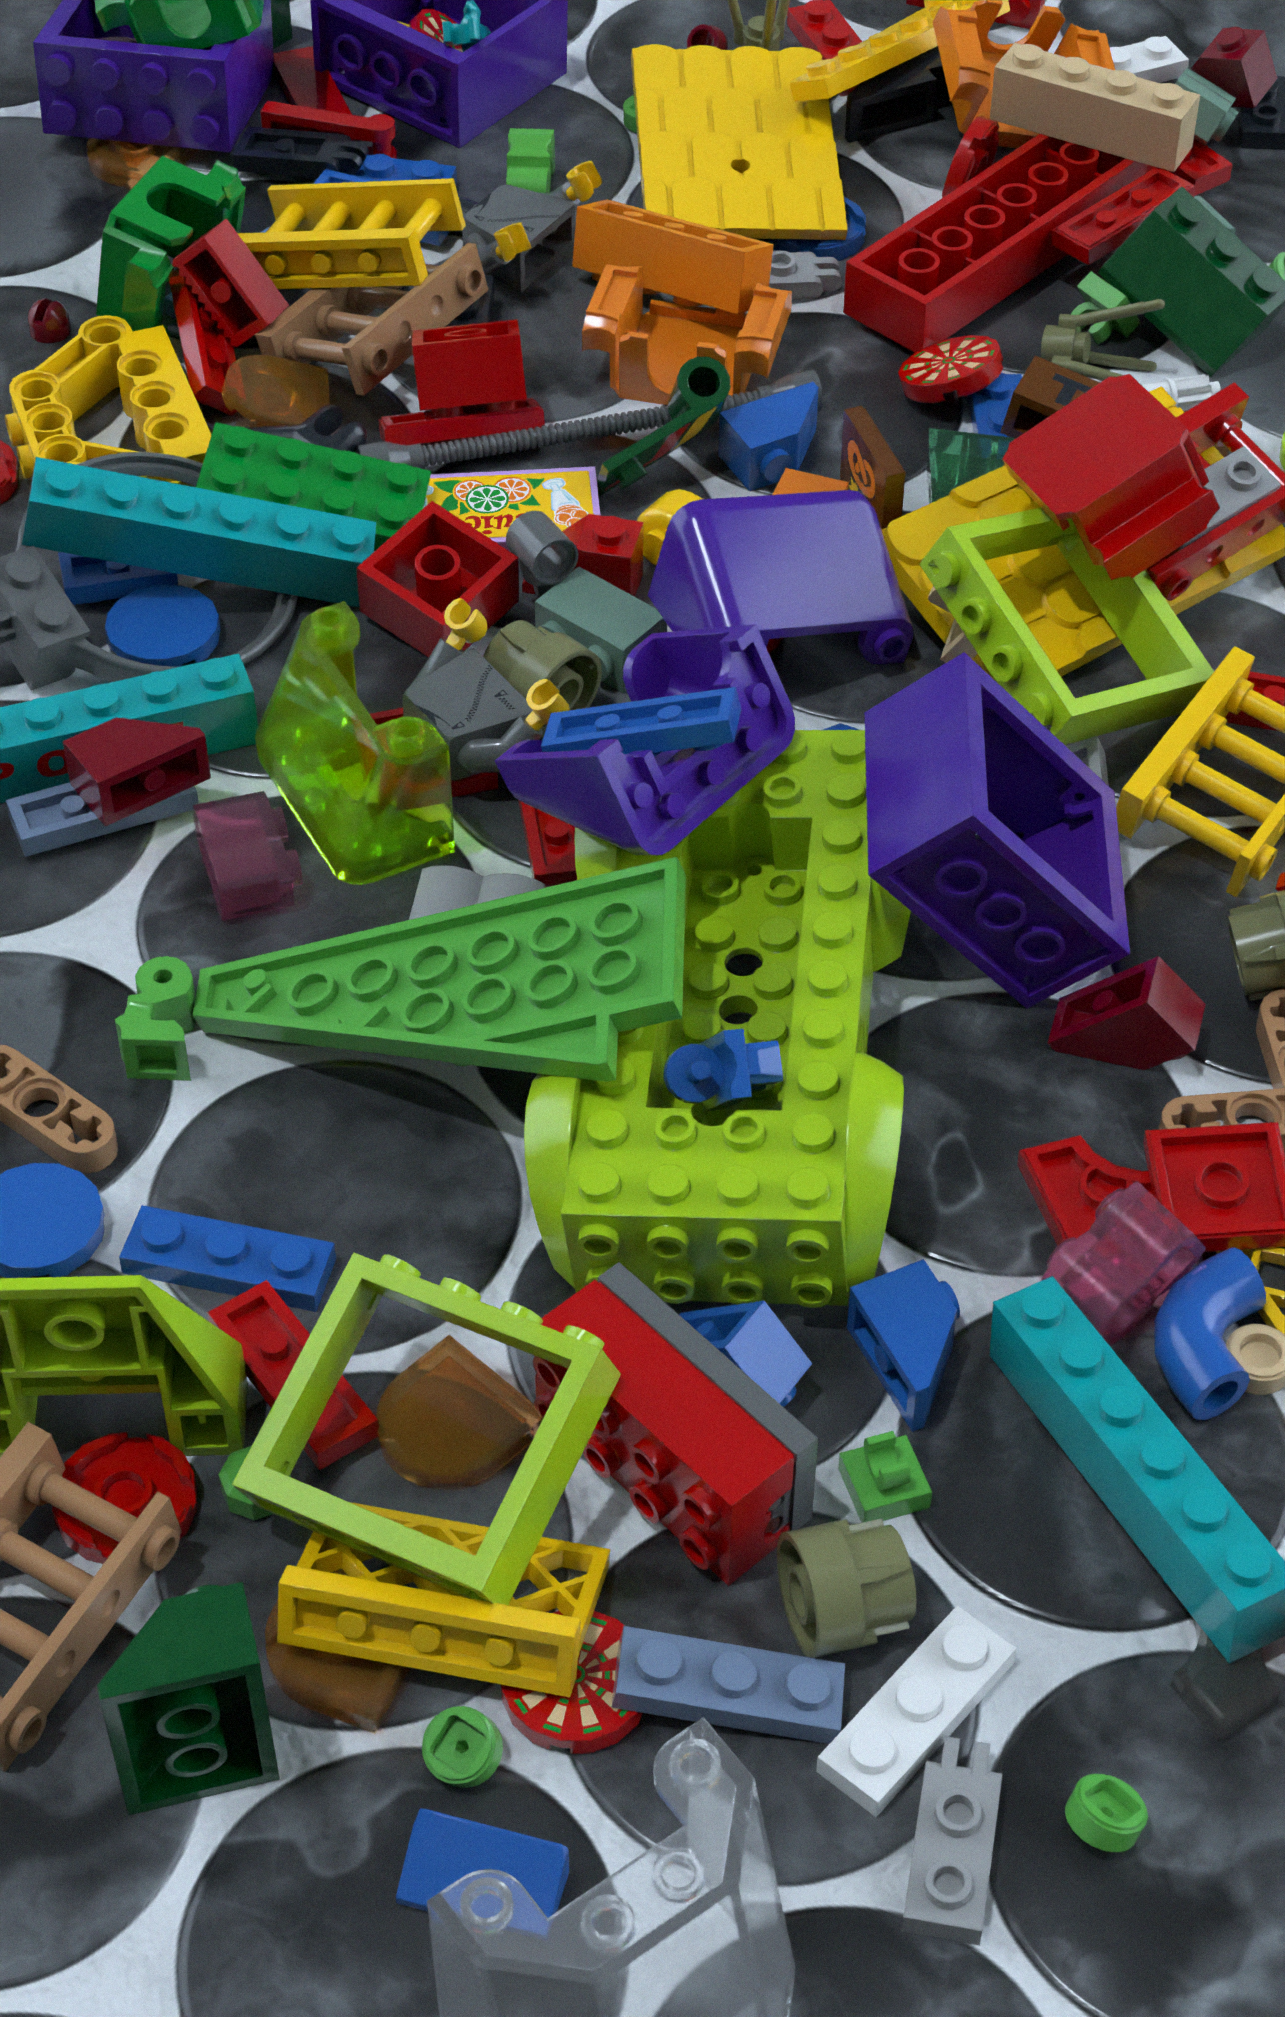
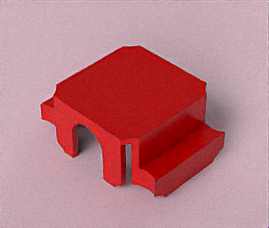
[1002,374,1220,580]

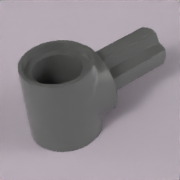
[506,511,578,600]

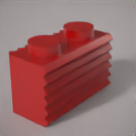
[172,219,290,347]

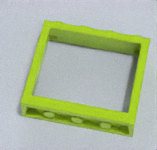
[920,508,1214,745]
[232,1252,621,1605]

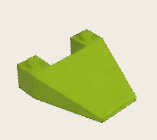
[0,1275,248,1457]

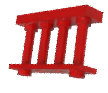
[1146,382,1285,601]

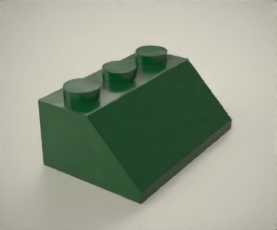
[1098,187,1285,377]
[97,1582,280,1816]

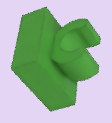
[1071,272,1140,344]
[838,1431,932,1523]

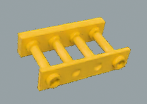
[237,178,466,289]
[1116,646,1285,897]

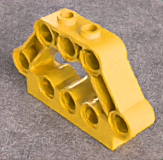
[5,315,211,487]

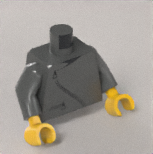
[459,161,603,292]
[386,598,570,781]

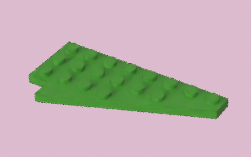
[193,857,686,1082]

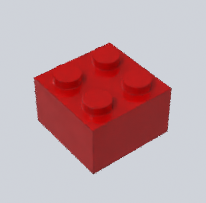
[412,319,527,417]
[356,501,519,658]

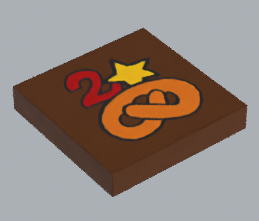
[840,406,906,529]

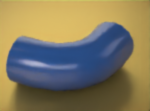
[1154,1247,1266,1420]

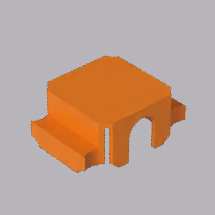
[933,0,1115,148]
[582,264,792,405]

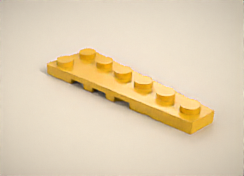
[789,0,1010,102]

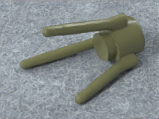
[727,0,790,51]
[1041,299,1165,381]

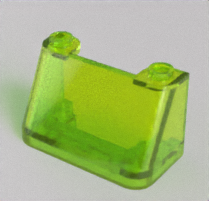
[255,601,455,885]

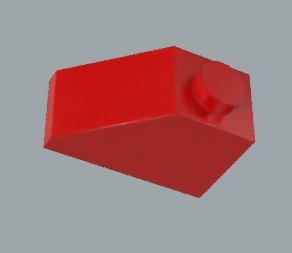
[522,514,644,597]

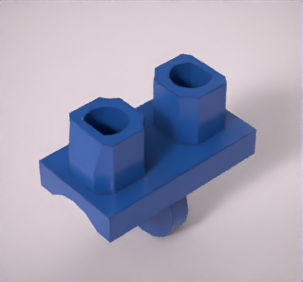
[663,1029,783,1112]

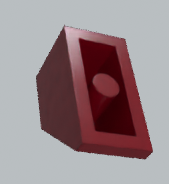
[1191,27,1277,108]
[63,717,211,827]
[1047,956,1206,1070]

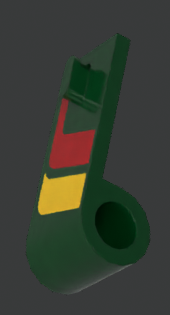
[597,357,731,496]

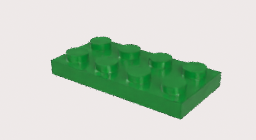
[196,422,431,551]

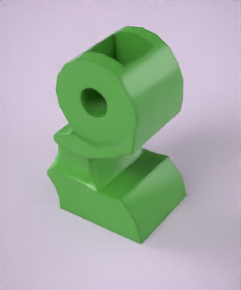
[506,128,555,193]
[115,956,196,1081]

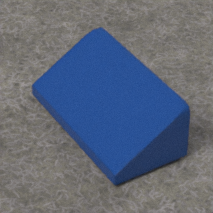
[396,1808,569,1943]

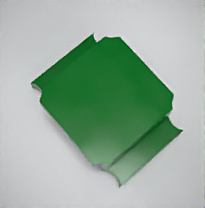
[95,0,264,49]
[96,156,246,333]

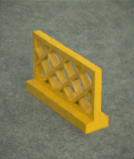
[277,1502,611,1697]

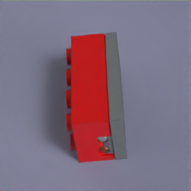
[533,1262,818,1586]

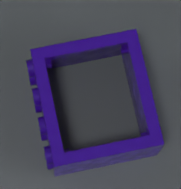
[33,0,274,152]
[310,0,568,148]
[864,652,1130,1009]

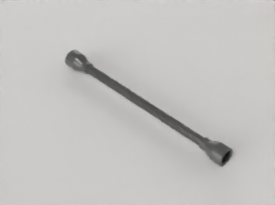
[357,370,823,469]

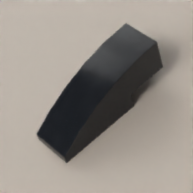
[844,46,953,143]

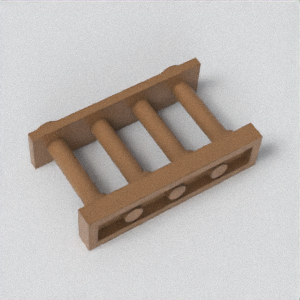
[255,243,489,396]
[0,1422,182,1772]

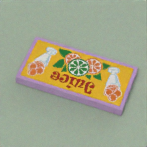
[424,467,600,551]

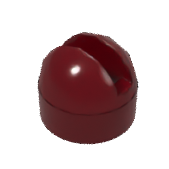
[687,24,728,50]
[28,298,71,343]

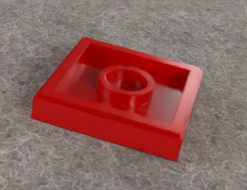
[1143,1122,1285,1254]

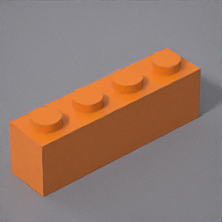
[572,199,774,318]

